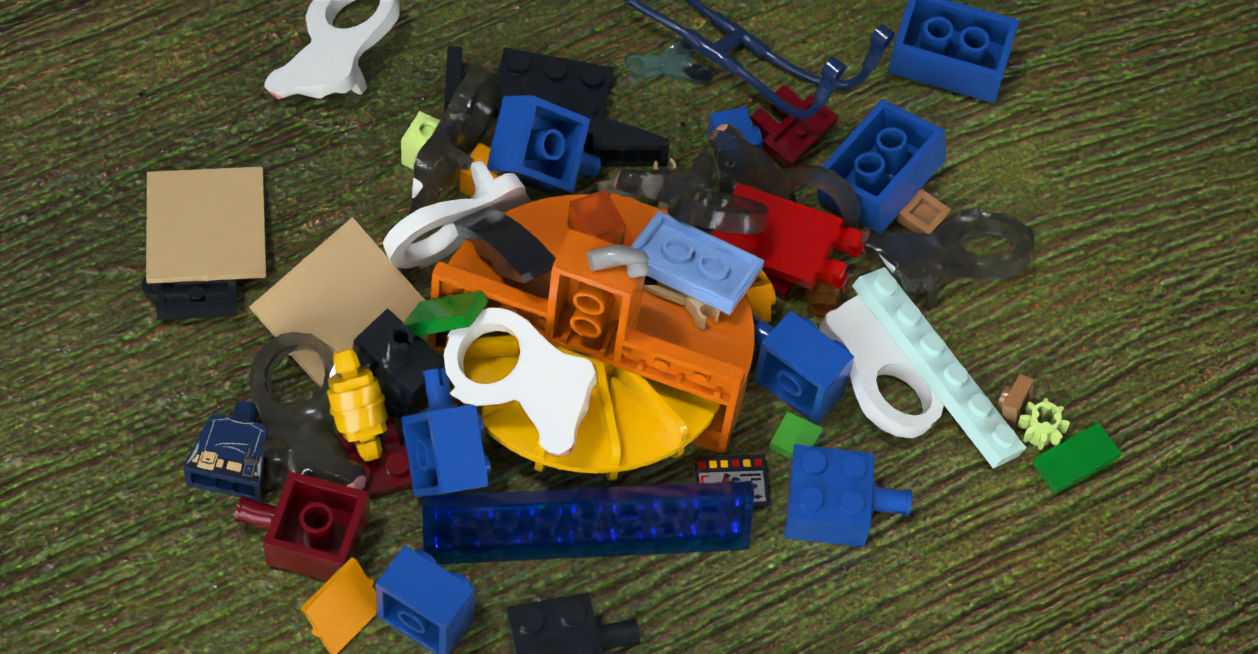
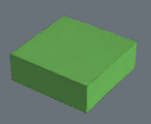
[769,411,823,459]

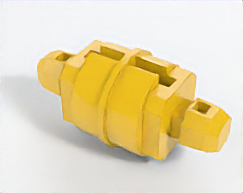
[327,347,388,461]

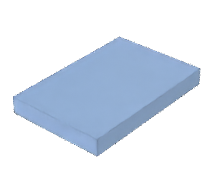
[631,211,765,315]

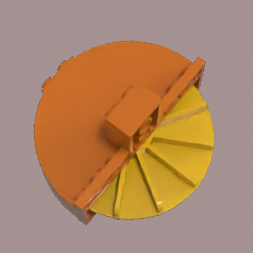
[428,192,754,481]

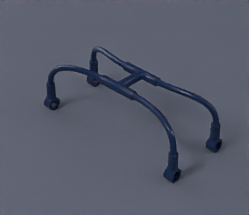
[623,0,895,119]

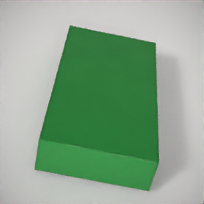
[403,290,488,337]
[1032,422,1122,495]

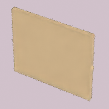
[146,167,266,284]
[249,217,425,397]

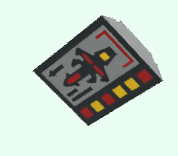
[693,454,770,508]

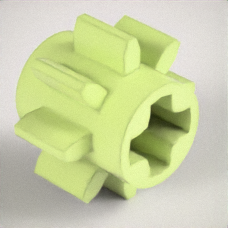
[1017,398,1070,450]

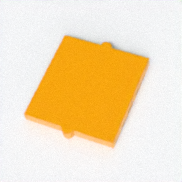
[301,557,377,654]

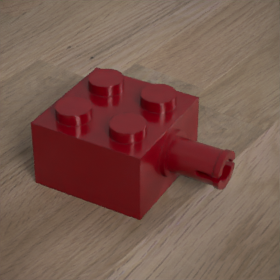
[234,471,370,581]

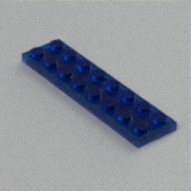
[422,481,754,565]

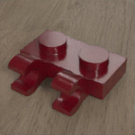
[750,85,839,171]
[334,418,412,500]

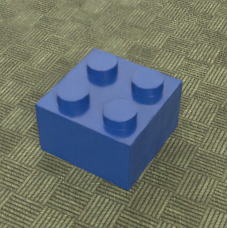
[376,545,475,654]

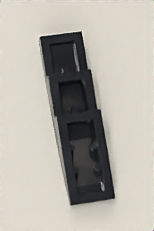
[575,112,670,166]
[454,207,556,283]

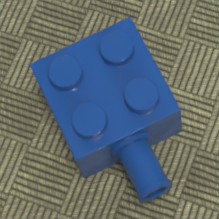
[487,95,601,193]
[752,311,854,425]
[401,368,491,497]
[784,444,912,547]

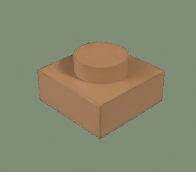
[896,189,952,242]
[998,374,1034,431]

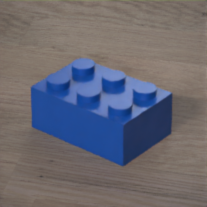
[887,0,1019,103]
[816,99,946,234]

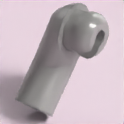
[587,244,650,278]

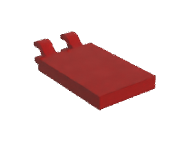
[711,183,865,290]

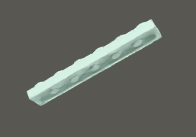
[852,267,1026,469]

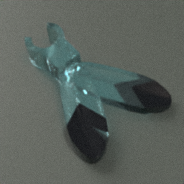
[626,39,713,84]

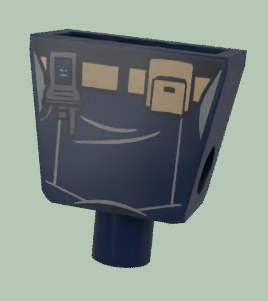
[184,401,269,502]

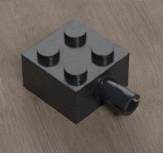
[352,308,445,418]
[506,592,641,654]

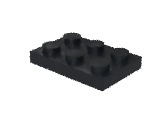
[489,47,614,118]

